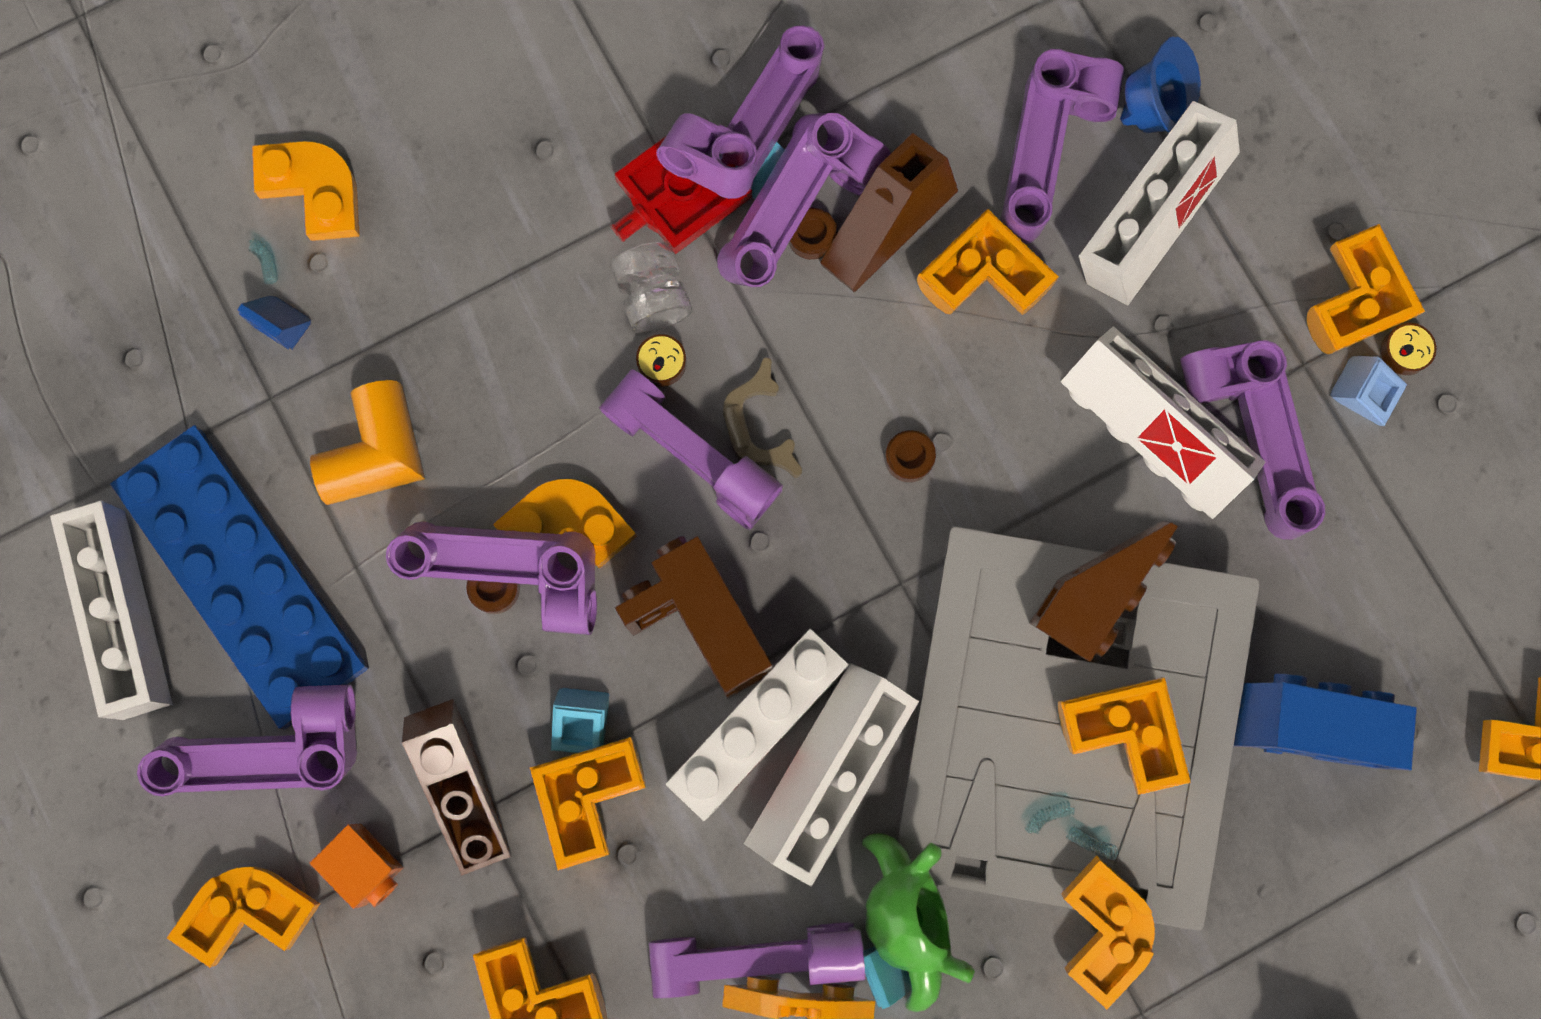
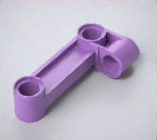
[656,25,824,199]
[999,49,1124,245]
[717,113,891,287]
[1180,340,1325,540]
[599,369,783,530]
[386,521,597,635]
[137,685,357,797]
[648,923,865,998]

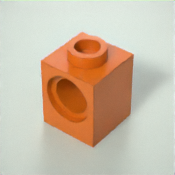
[309,823,404,909]

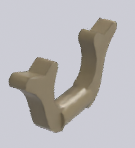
[723,357,802,478]

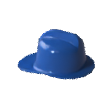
[1120,37,1201,133]

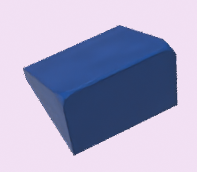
[237,296,311,349]

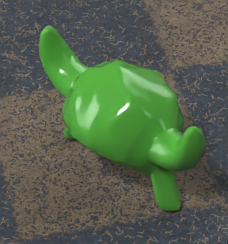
[862,833,975,1012]

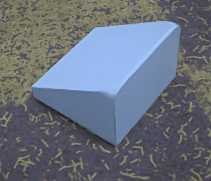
[1330,356,1407,426]

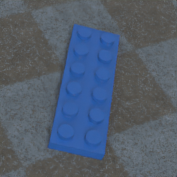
[110,425,369,730]

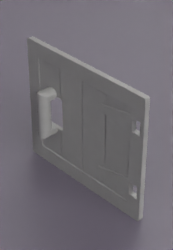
[897,527,1260,931]

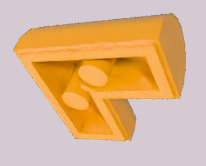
[917,209,1059,315]
[1307,224,1425,354]
[310,380,425,505]
[1058,677,1191,795]
[530,737,646,870]
[473,937,607,1019]

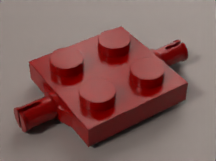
[611,136,752,254]

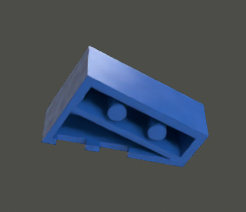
[1233,674,1417,770]

